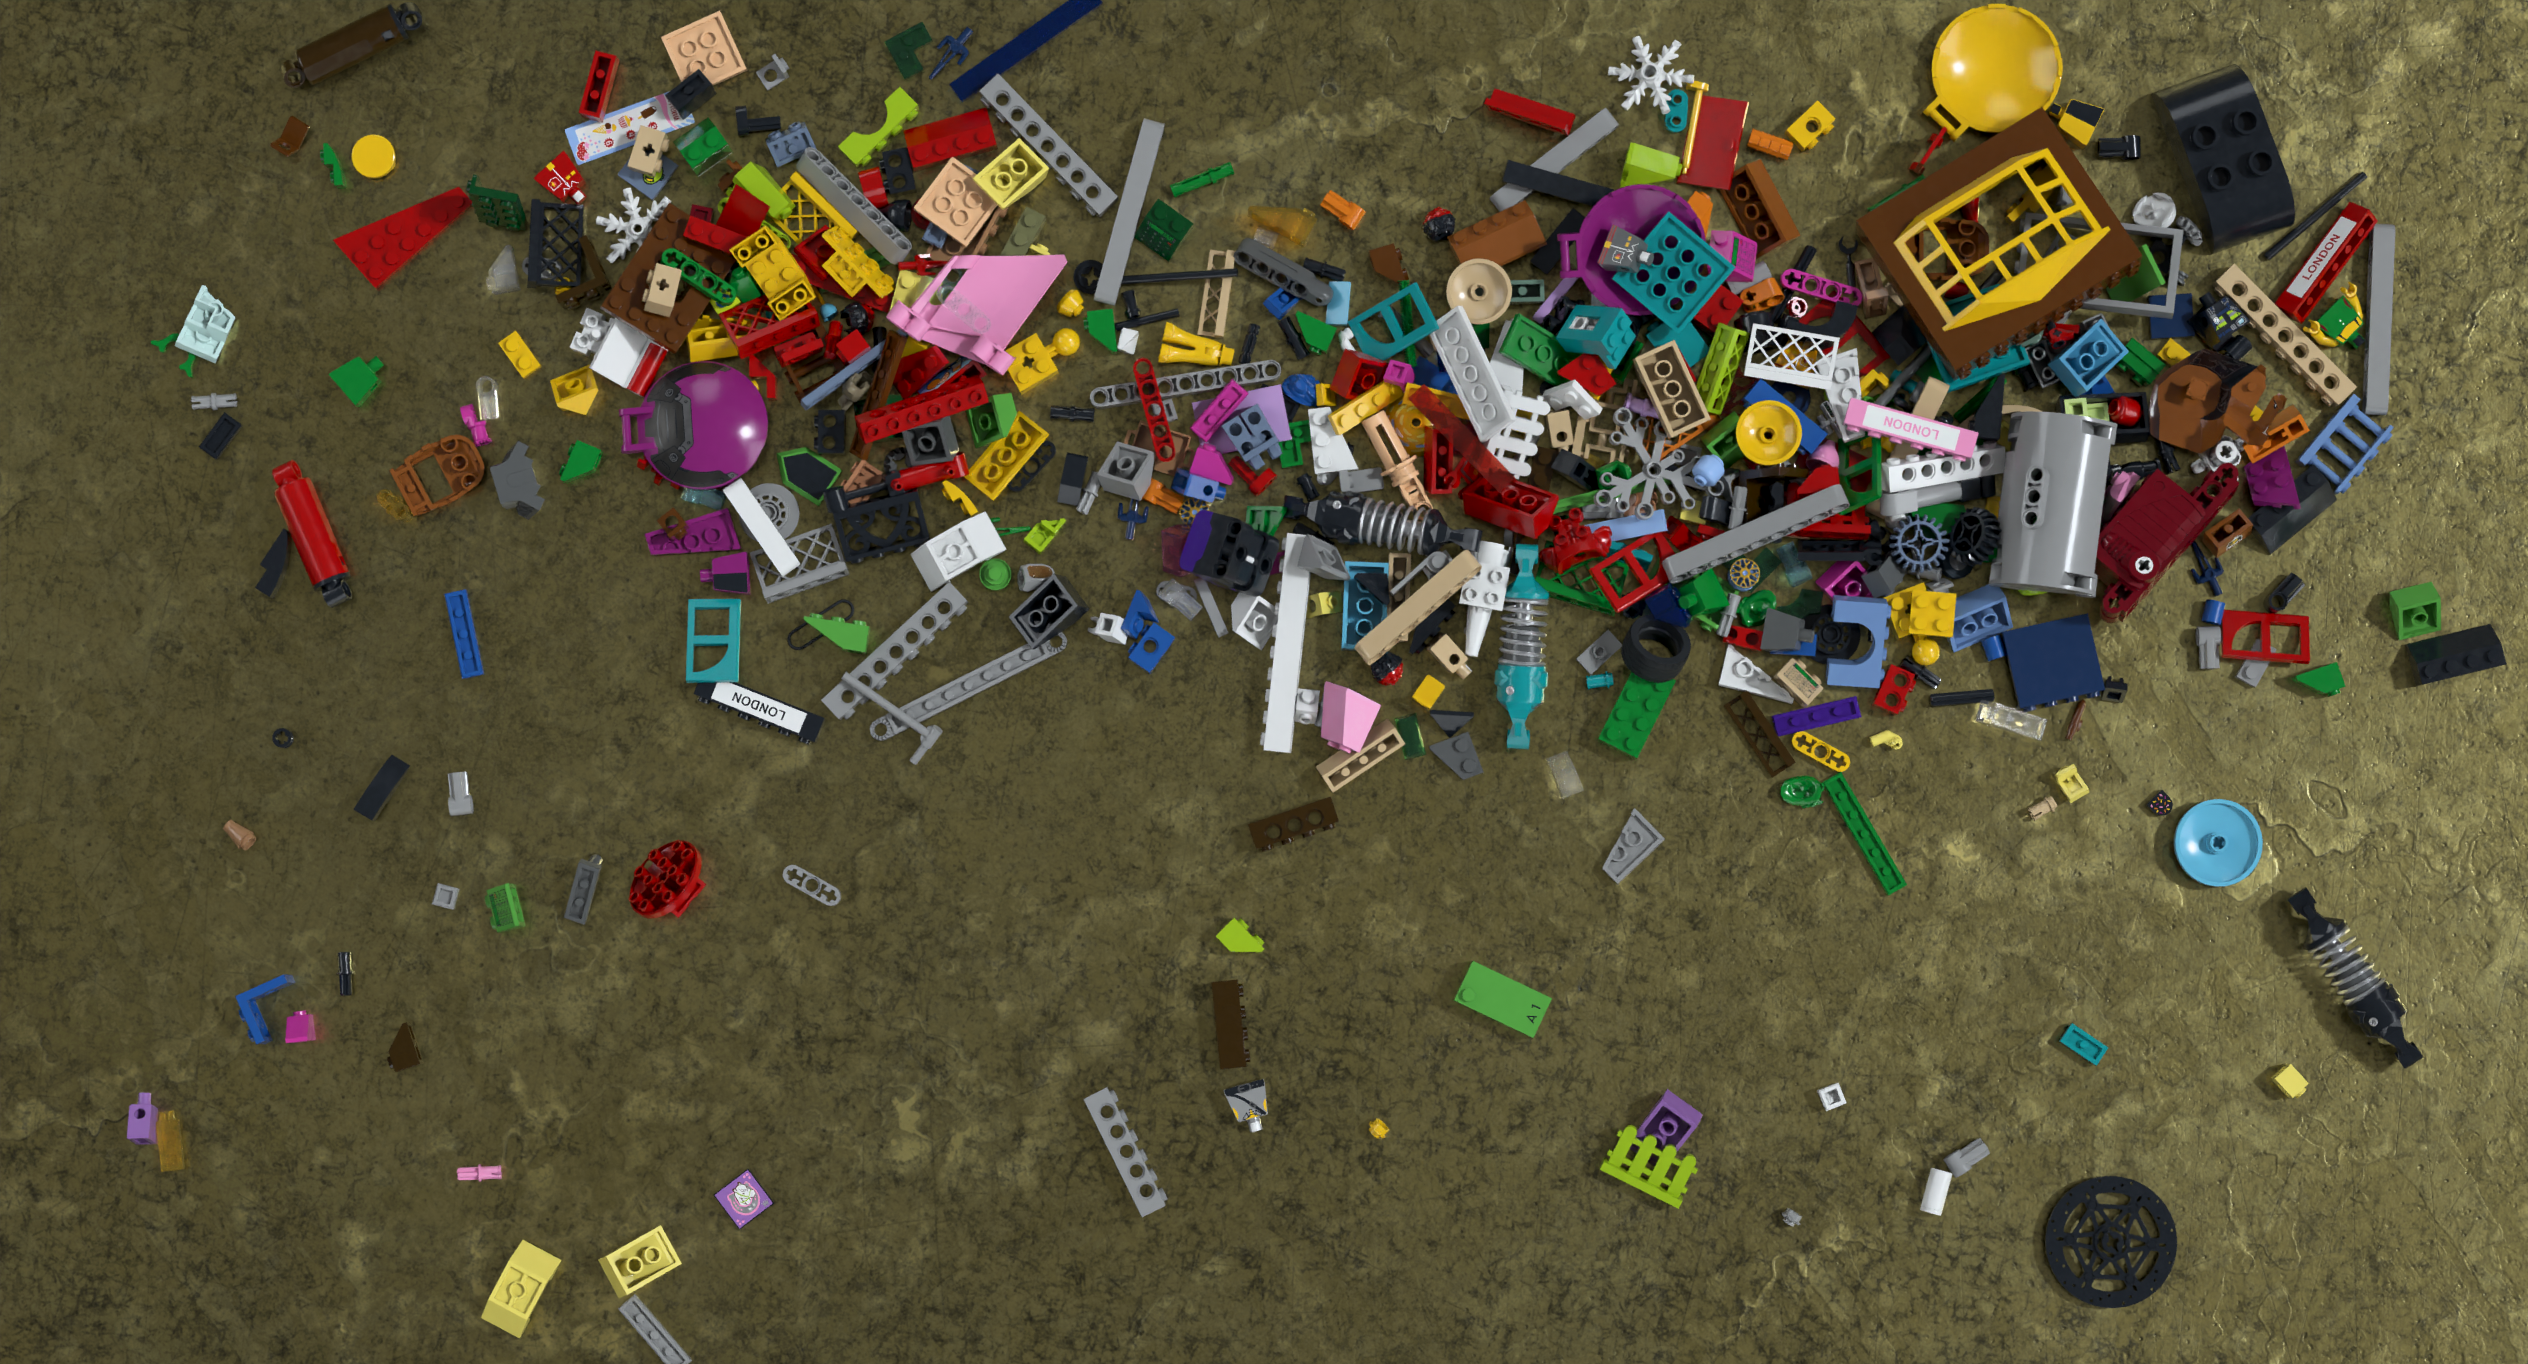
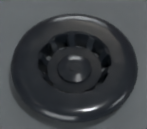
[1804,604,1861,664]

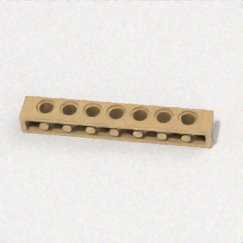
[2212,263,2357,407]

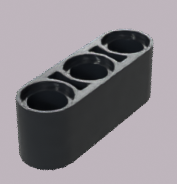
[1699,496,1743,527]

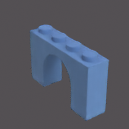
[1825,595,1891,688]

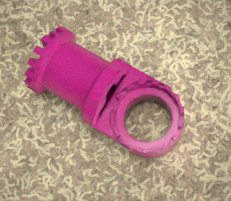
[460,404,492,447]

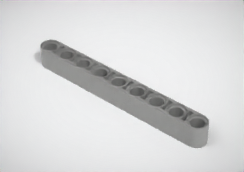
[1094,118,1165,306]
[2362,224,2395,416]
[1090,360,1281,409]
[1662,484,1850,584]

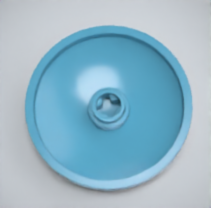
[2174,799,2263,887]

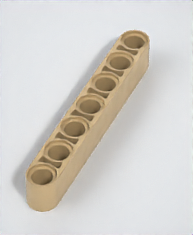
[1865,376,1950,519]
[1354,550,1482,665]

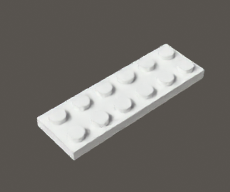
[1430,306,1517,442]

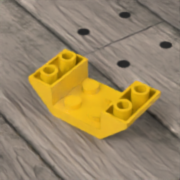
[730,225,816,321]

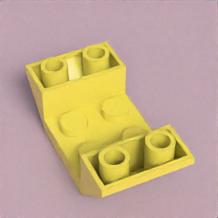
[481,1240,562,1338]

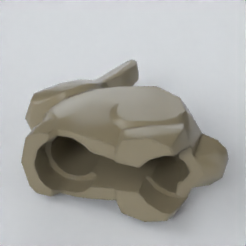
[838,371,873,411]

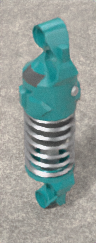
[1494,544,1549,750]

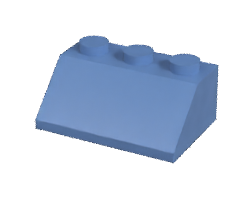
[1946,584,2013,653]

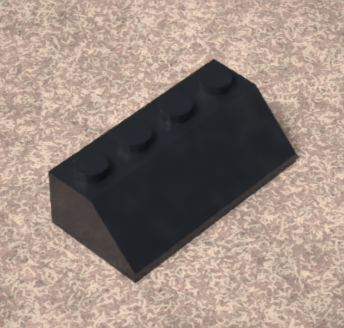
[2247,464,2337,555]
[2405,624,2507,686]

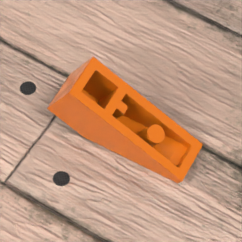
[2242,405,2310,464]

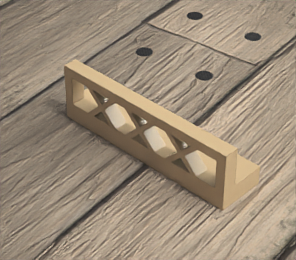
[1197,250,1235,339]

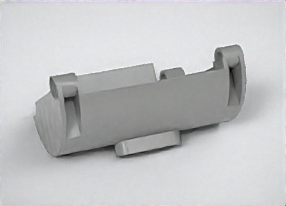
[1989,411,2117,598]

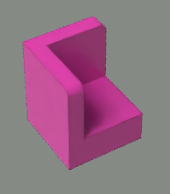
[1383,360,1416,393]

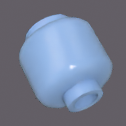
[1692,454,1725,487]

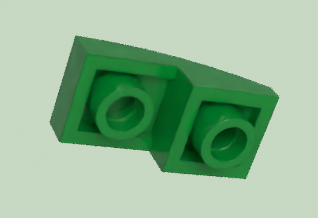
[320,143,347,189]

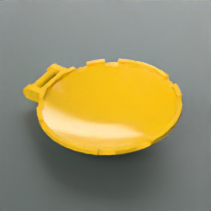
[1923,4,2063,142]

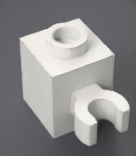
[1088,613,1128,645]

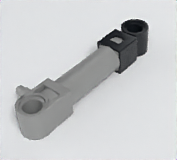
[1880,474,1996,516]

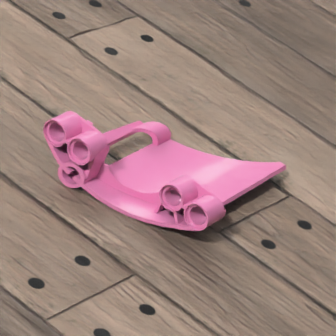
[886,254,1067,376]

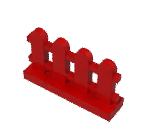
[1784,482,1871,540]

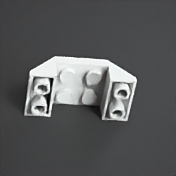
[910,512,1007,592]

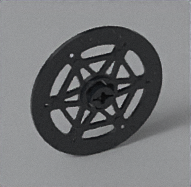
[2045,1176,2177,1308]

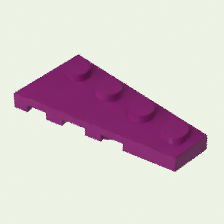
[645,508,741,555]

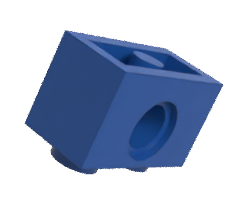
[1128,622,1175,674]

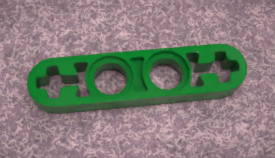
[661,248,736,306]

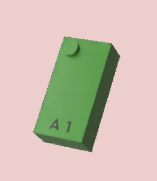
[1453,961,1552,1038]

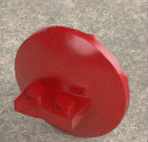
[629,840,707,919]

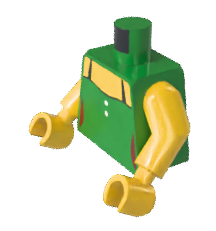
[2303,282,2365,349]

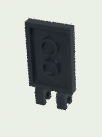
[1798,540,1882,565]

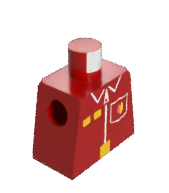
[534,150,587,205]

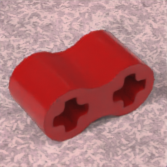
[858,166,889,209]

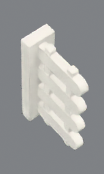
[1476,384,1550,479]

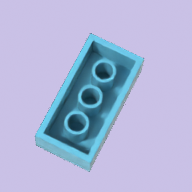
[1341,561,1389,651]

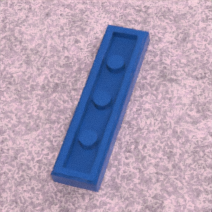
[444,589,484,679]

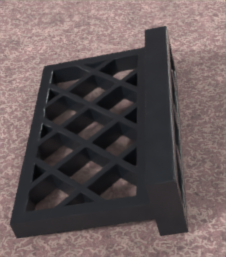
[527,199,584,288]

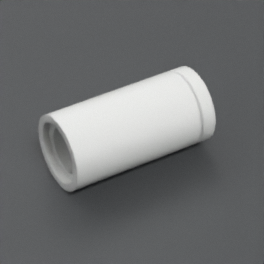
[1920,1168,1952,1216]

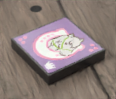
[714,1168,775,1230]

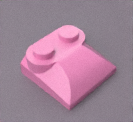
[2101,471,2140,526]

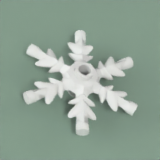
[1608,36,1694,114]
[596,188,671,263]

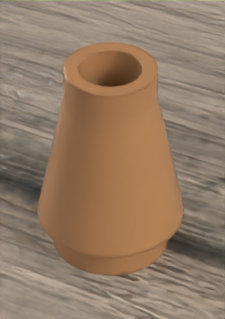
[223,820,256,850]

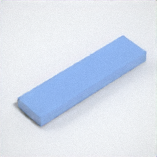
[1584,509,1668,542]

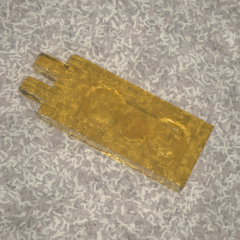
[156,1111,185,1172]

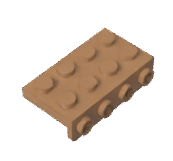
[925,206,1009,276]

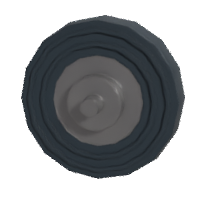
[1937,543,1974,579]

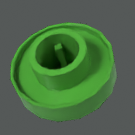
[980,559,1011,591]

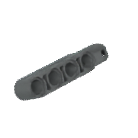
[1233,238,1333,306]

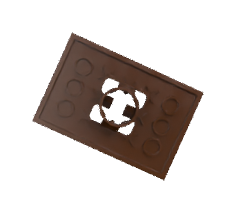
[600,203,736,354]

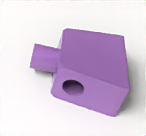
[127,1092,158,1145]

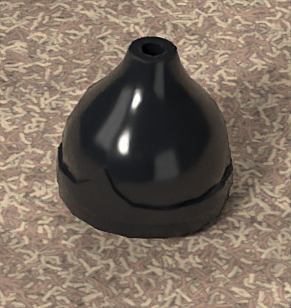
[879,199,912,232]

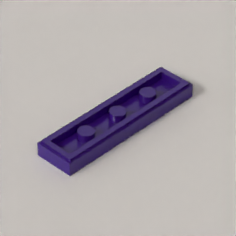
[1771,696,1861,737]

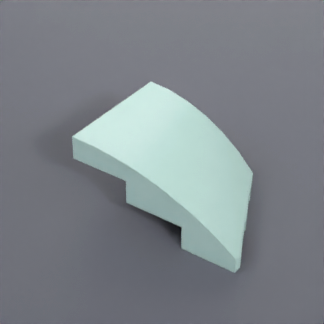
[175,285,235,363]

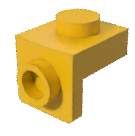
[1859,369,1889,398]

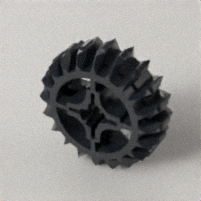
[1947,507,2002,566]

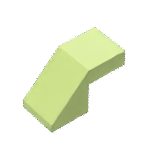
[2064,398,2110,422]

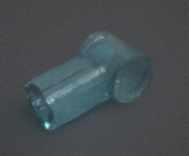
[680,488,726,510]
[1776,541,1813,588]

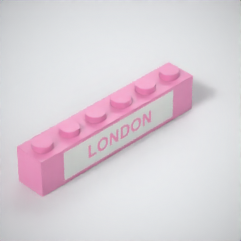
[1843,398,1978,462]

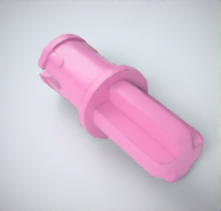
[457,1164,502,1182]

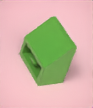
[1700,411,1744,469]

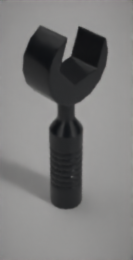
[1838,236,1858,288]

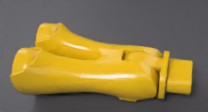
[1158,322,1234,367]

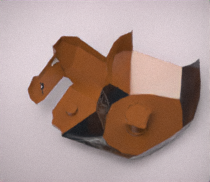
[2149,349,2287,454]

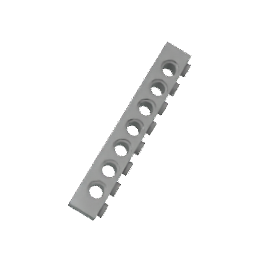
[979,74,1118,218]
[821,582,968,721]

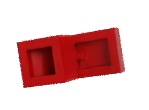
[749,355,778,401]
[1661,515,1704,552]

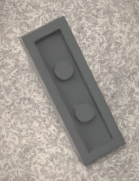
[564,854,603,925]

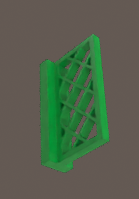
[1535,540,1629,616]

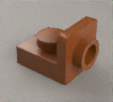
[717,159,743,195]

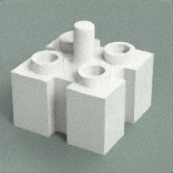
[570,308,614,357]

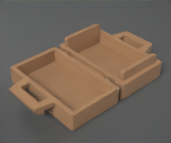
[1124,420,1196,477]

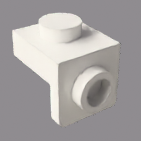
[1295,688,1320,724]

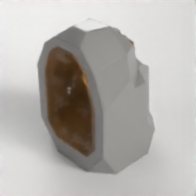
[1719,468,1740,502]
[1017,564,1055,592]

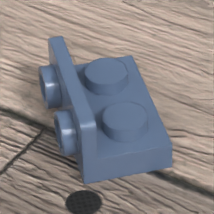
[765,122,816,167]

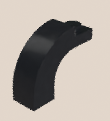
[1782,300,1858,351]

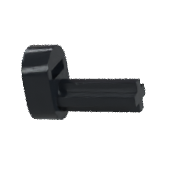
[735,105,781,136]

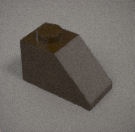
[387,1022,424,1072]

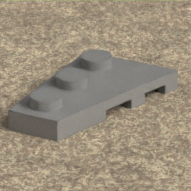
[1602,808,1665,885]

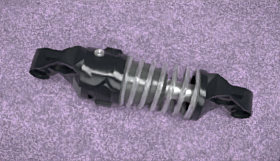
[1283,491,1483,556]
[2288,887,2424,1069]

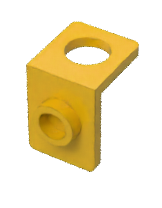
[1412,675,1445,710]

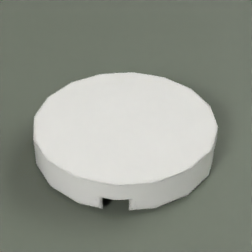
[2133,192,2176,228]

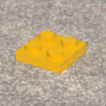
[1909,590,1956,638]

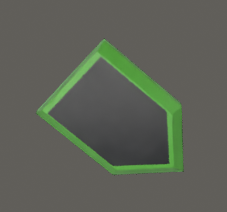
[776,447,843,506]

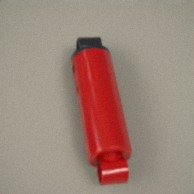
[272,460,352,608]

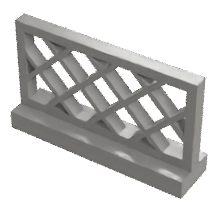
[750,524,850,603]

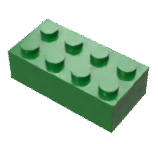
[1597,672,1676,760]

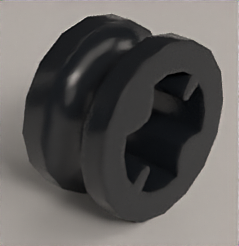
[272,728,294,748]

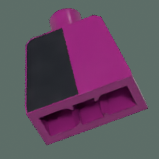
[700,552,751,595]

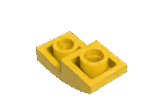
[941,480,979,517]

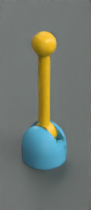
[811,285,839,322]

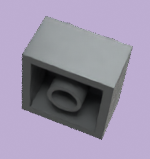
[902,416,959,466]

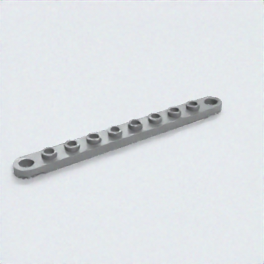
[870,632,1067,741]

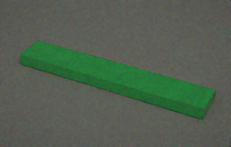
[1823,772,1907,896]

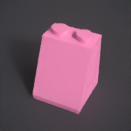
[1321,681,1381,754]

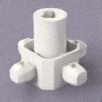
[2191,435,2245,480]

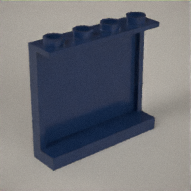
[1999,613,2105,712]

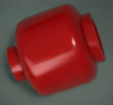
[2108,396,2142,427]

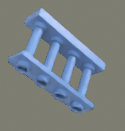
[2295,394,2394,495]

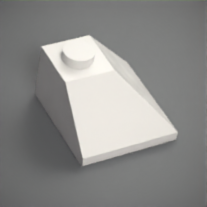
[1231,593,1278,650]

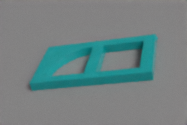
[1348,282,1439,361]
[686,599,741,683]

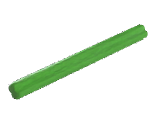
[1553,479,1672,514]

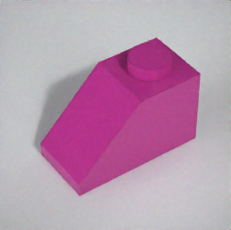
[1190,443,1234,486]
[285,1010,316,1043]

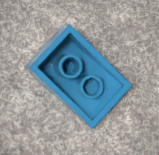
[2047,319,2129,397]

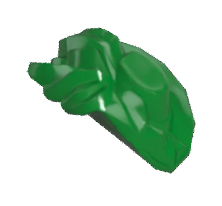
[1736,589,1777,627]
[1781,776,1824,809]

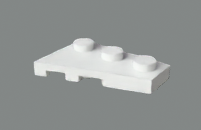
[1308,407,1359,475]

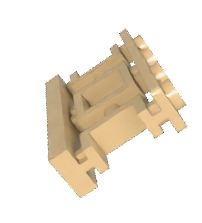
[1571,378,1641,463]

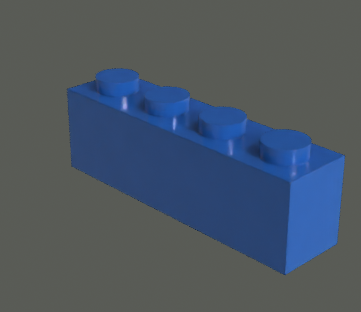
[1741,379,1828,455]

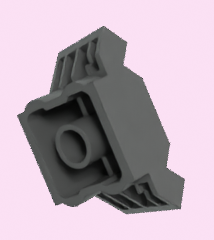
[490,441,545,520]

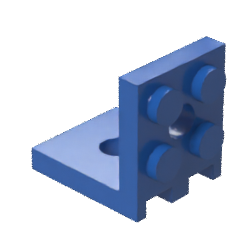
[235,974,296,1044]

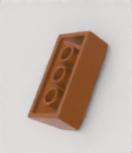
[1720,159,1801,259]
[1447,200,1547,266]

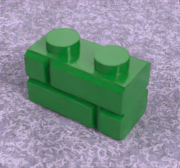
[2115,337,2166,387]

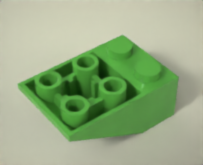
[804,613,871,655]

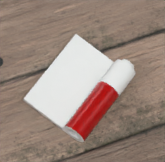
[589,318,668,398]

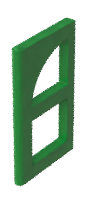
[1838,431,1882,515]

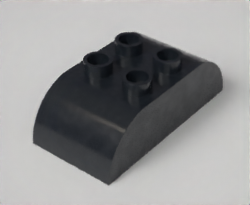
[2151,64,2295,255]

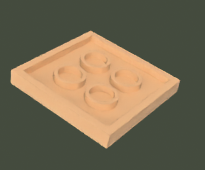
[661,11,747,86]
[914,157,998,248]

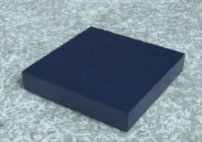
[2147,293,2195,340]

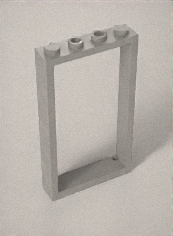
[2014,212,2184,319]

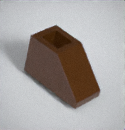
[1368,243,1409,286]

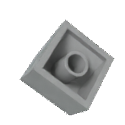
[1097,442,1155,501]

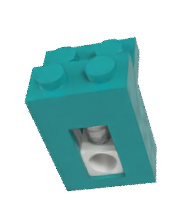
[1556,305,1636,369]

